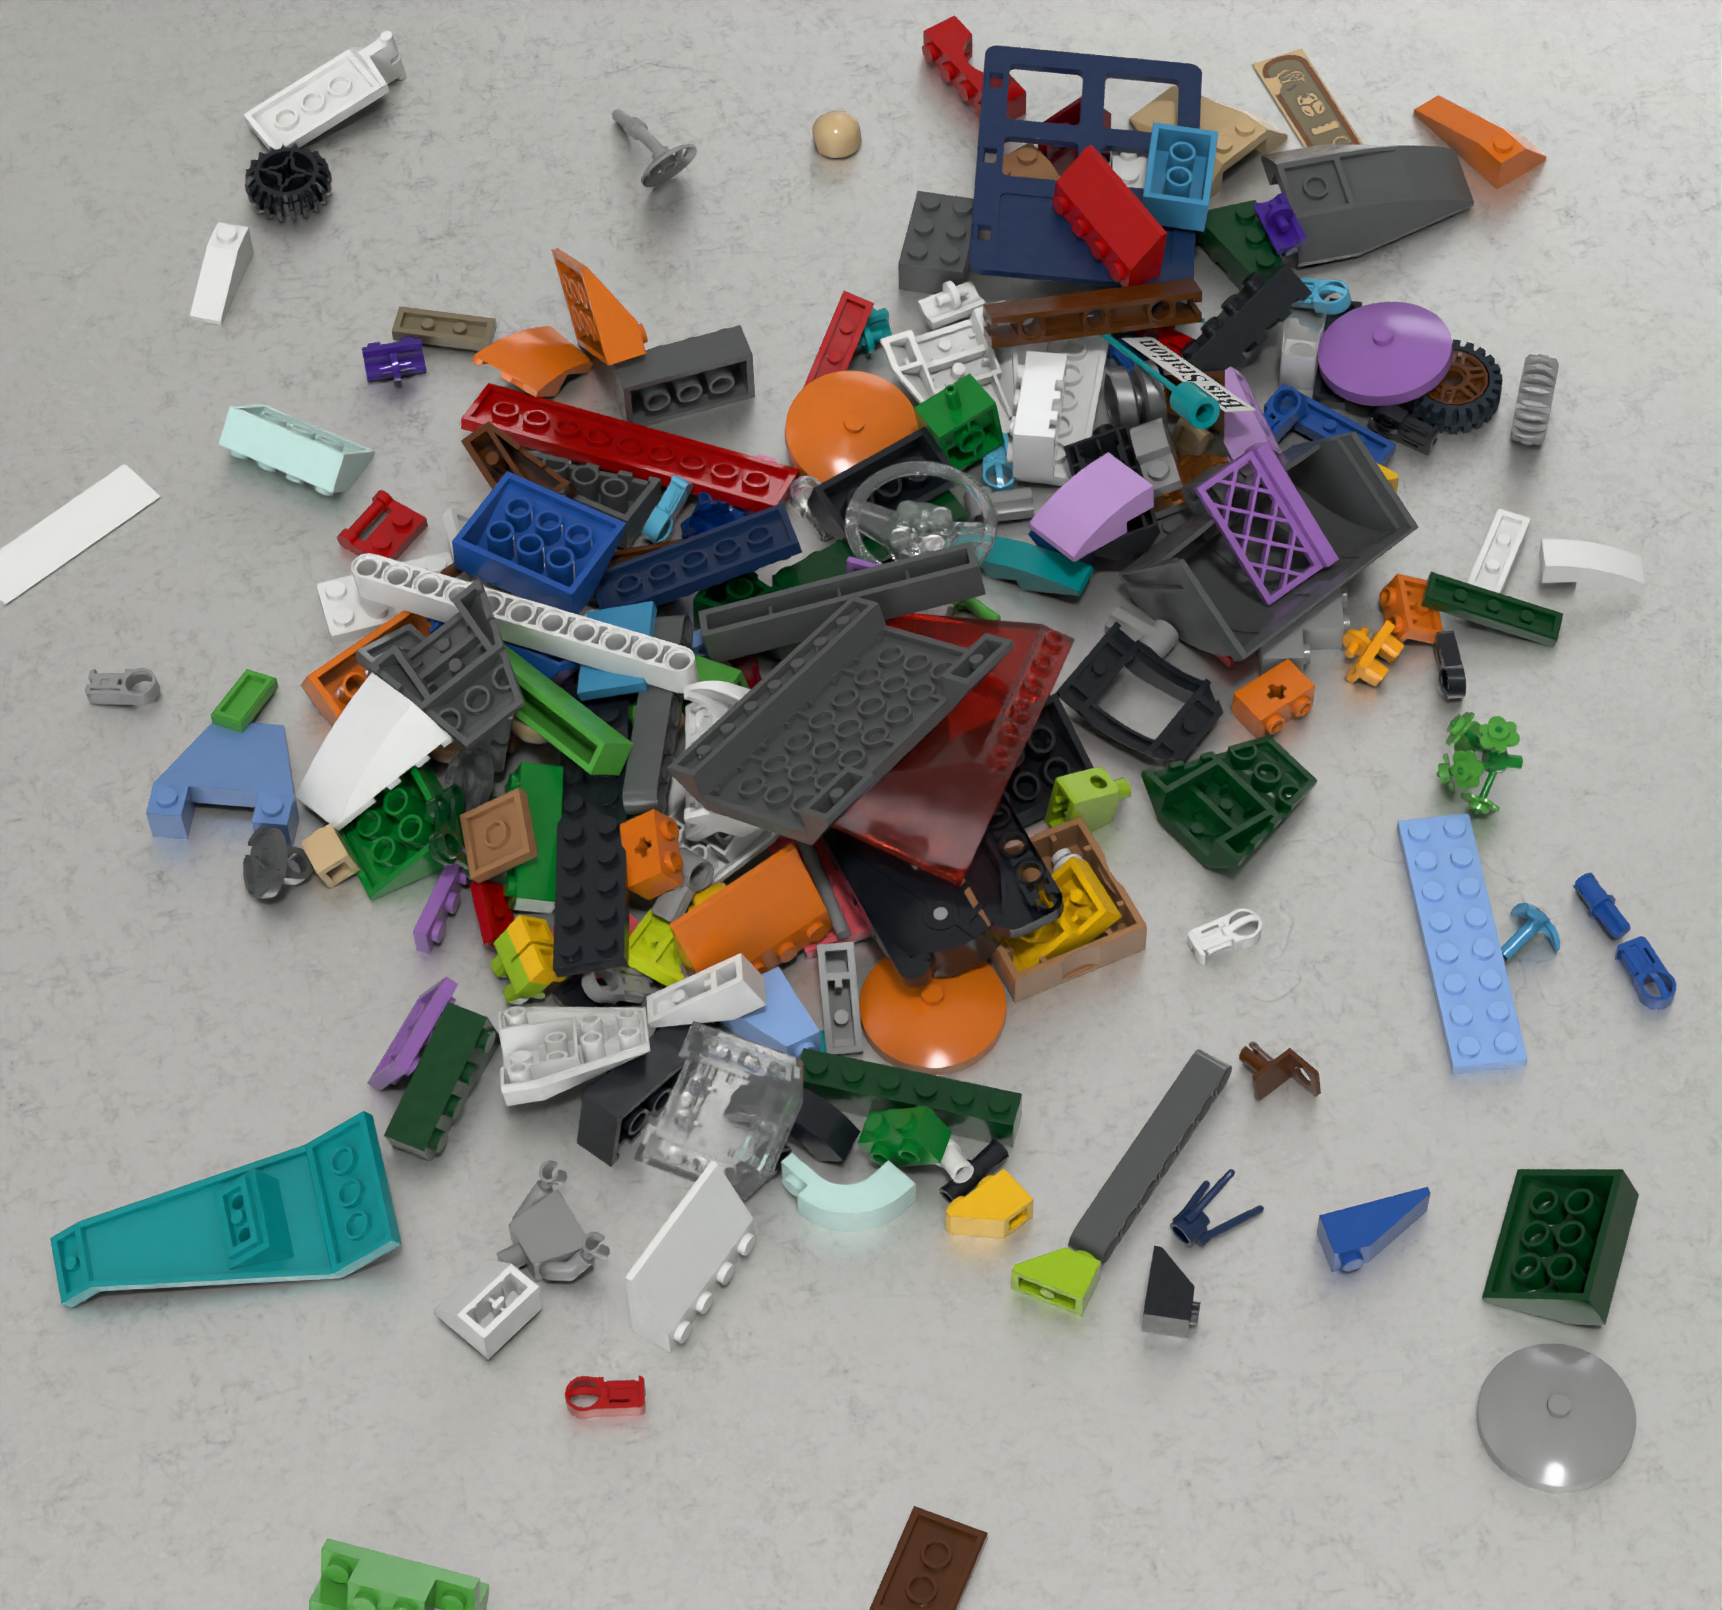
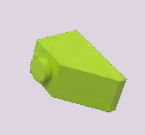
[1011,1247,1101,1317]

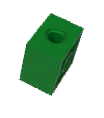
[914,373,1005,473]

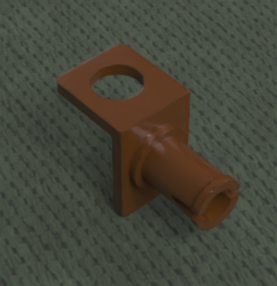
[1239,1042,1321,1100]

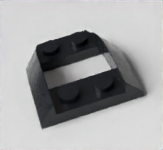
[1056,621,1224,761]

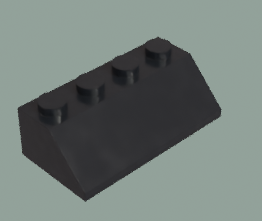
[806,426,963,546]

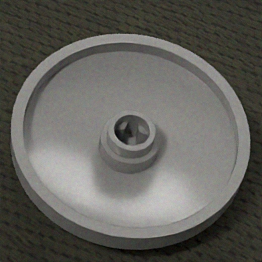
[1476,1344,1636,1493]

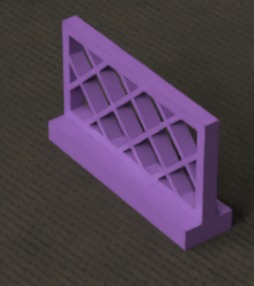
[1193,442,1339,606]

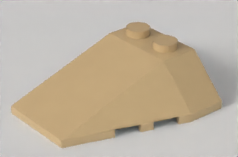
[1129,85,1288,199]

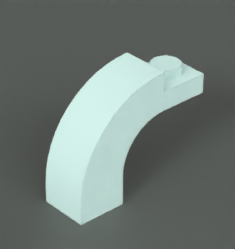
[781,1153,916,1232]

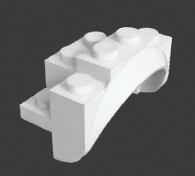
[684,681,761,842]

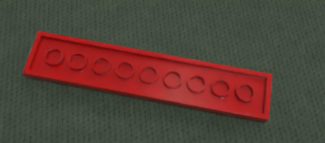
[461,383,800,512]

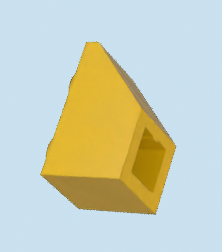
[945,1169,1034,1239]

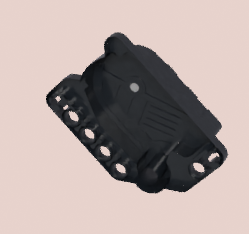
[820,750,1064,988]

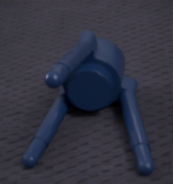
[1170,1169,1264,1247]

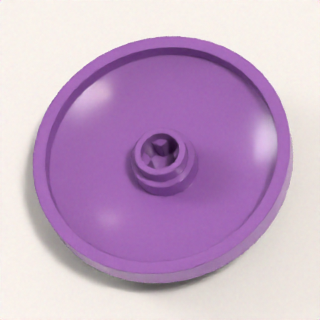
[1318,302,1453,406]

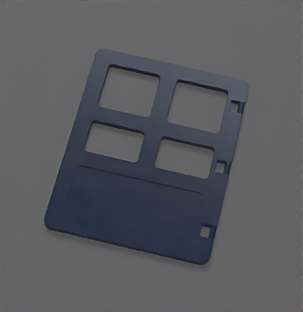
[968,45,1202,288]

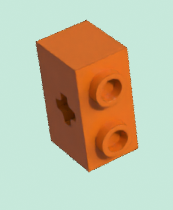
[1232,659,1315,739]
[619,809,684,900]

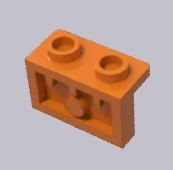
[1380,574,1443,644]

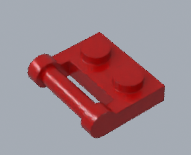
[337,490,428,560]

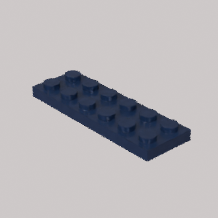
[594,503,802,610]

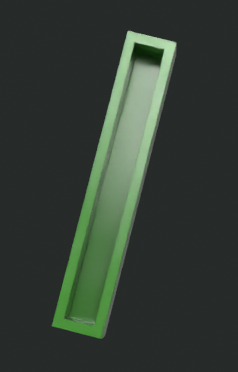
[504,644,633,775]

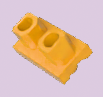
[1342,620,1405,687]

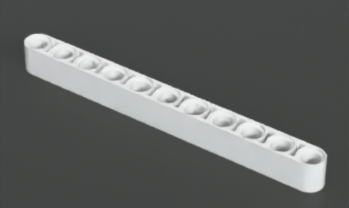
[351,553,700,693]

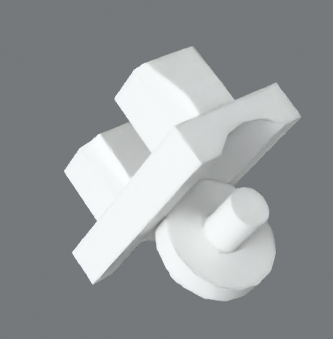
[918,281,986,331]

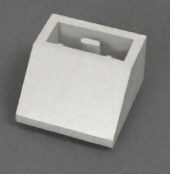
[433,1259,543,1360]

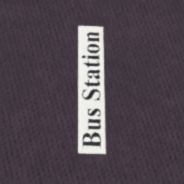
[1121,337,1257,412]

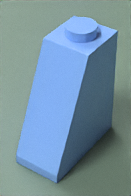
[720,967,821,1067]

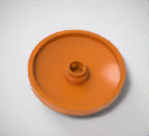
[785,371,919,486]
[859,957,1006,1075]

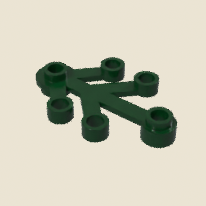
[426,784,497,882]

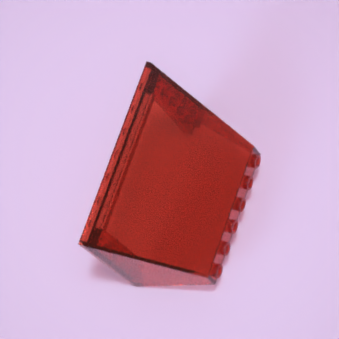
[832,613,1075,886]

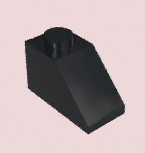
[1142,1246,1201,1338]

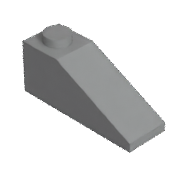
[816,942,863,1055]

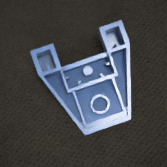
[146,722,299,846]

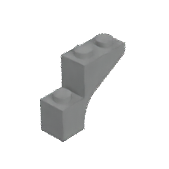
[1258,586,1350,676]

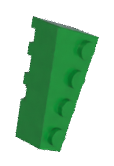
[503,762,563,914]

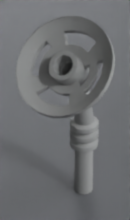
[612,109,697,187]

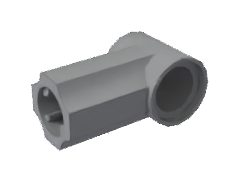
[963,486,1034,531]
[1105,606,1179,659]
[651,848,714,923]

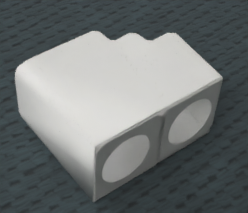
[1278,318,1324,390]

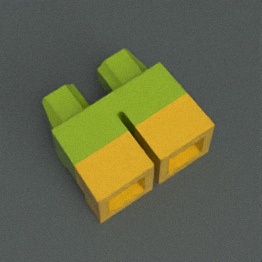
[490,914,568,1005]

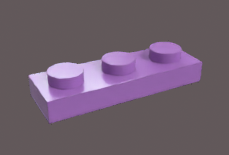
[413,847,471,954]

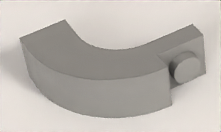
[1130,417,1183,498]

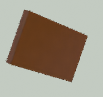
[869,1506,988,1610]

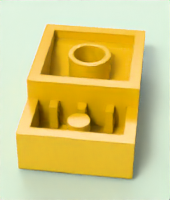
[1002,856,1122,972]

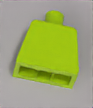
[1044,766,1131,833]

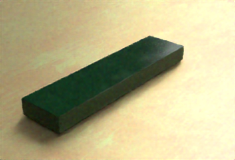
[1421,572,1563,647]

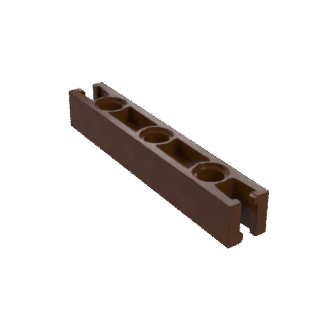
[983,278,1202,349]

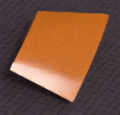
[472,326,594,397]

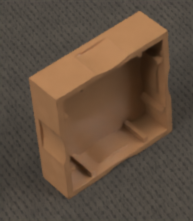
[952,816,1147,1003]

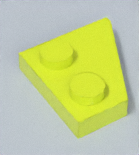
[628,909,684,987]

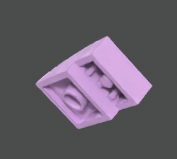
[1029,452,1154,562]

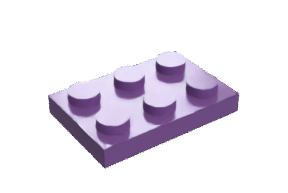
[367,976,458,1091]

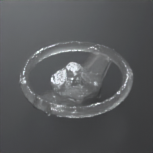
[845,461,997,566]

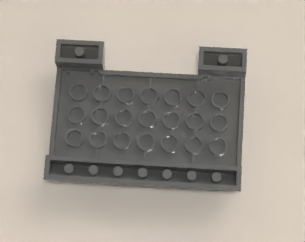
[667,596,1015,845]

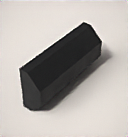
[1063,424,1161,561]

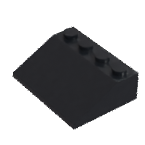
[936,693,1094,828]

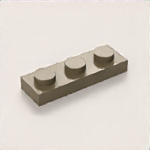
[392,306,497,351]

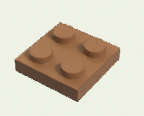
[460,788,538,883]

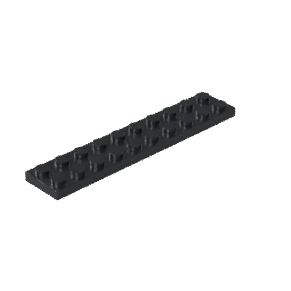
[553,684,633,978]

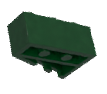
[1195,200,1284,291]

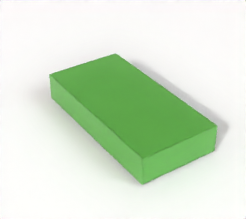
[211,669,278,733]

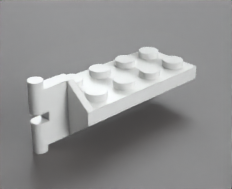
[243,30,406,150]

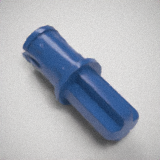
[1573,873,1631,939]

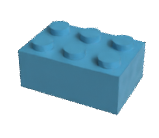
[1141,122,1218,232]

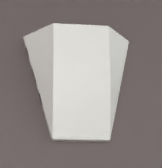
[295,672,454,831]

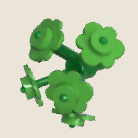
[1437,712,1523,815]

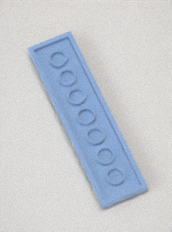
[1397,813,1527,1075]

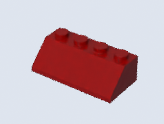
[1052,145,1167,287]

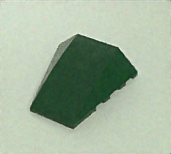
[1141,735,1317,868]

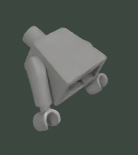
[496,1160,610,1281]

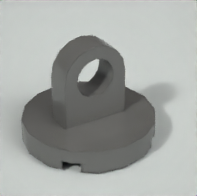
[243,826,313,899]

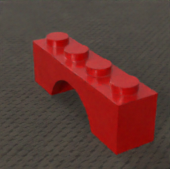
[922,15,1026,119]

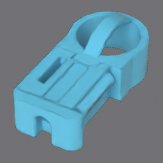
[1288,278,1351,315]
[982,433,1016,492]
[642,475,694,544]

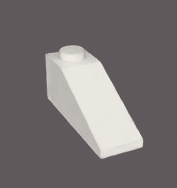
[190,222,254,326]
[646,953,766,1028]

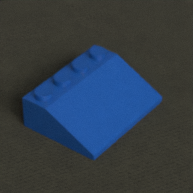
[452,471,626,615]

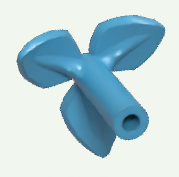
[1501,903,1560,961]

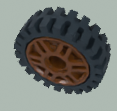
[1403,339,1503,434]

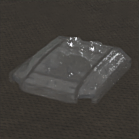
[634,1021,803,1201]

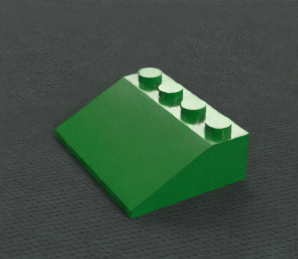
[338,761,452,900]

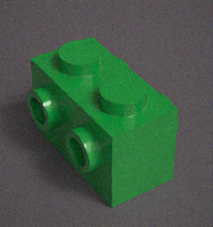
[857,1106,952,1167]

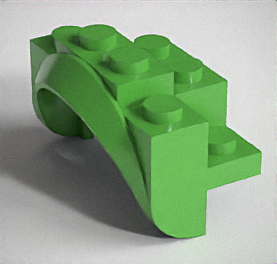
[309,1538,490,1610]

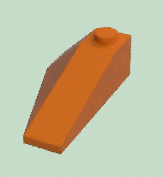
[1413,95,1547,190]

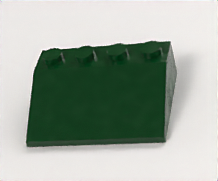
[1482,1169,1639,1325]

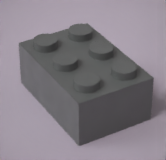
[898,191,980,295]

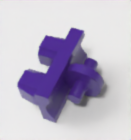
[1253,192,1308,257]
[362,336,426,382]

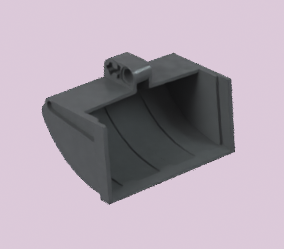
[1119,431,1419,661]

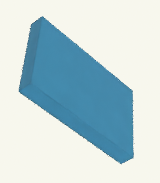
[577,601,657,701]

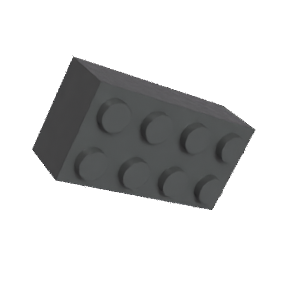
[612,325,755,426]

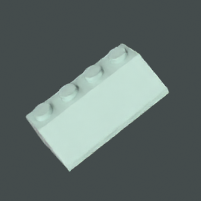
[219,404,375,496]

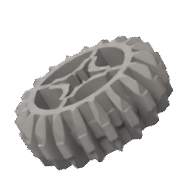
[1511,354,1559,446]

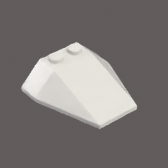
[880,300,1020,435]

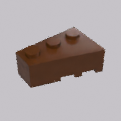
[461,421,581,499]

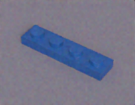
[1264,383,1396,466]

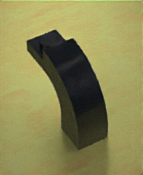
[724,1076,861,1161]

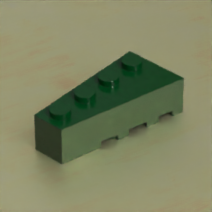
[384,1002,501,1162]

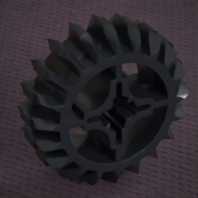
[244,143,332,222]

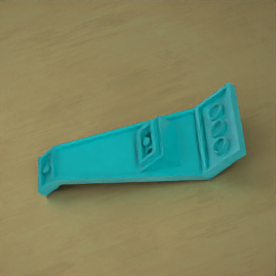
[50,1111,402,1308]

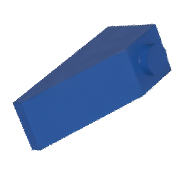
[1317,1187,1430,1272]

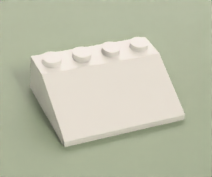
[625,1160,757,1353]

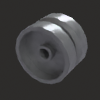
[1103,360,1168,428]

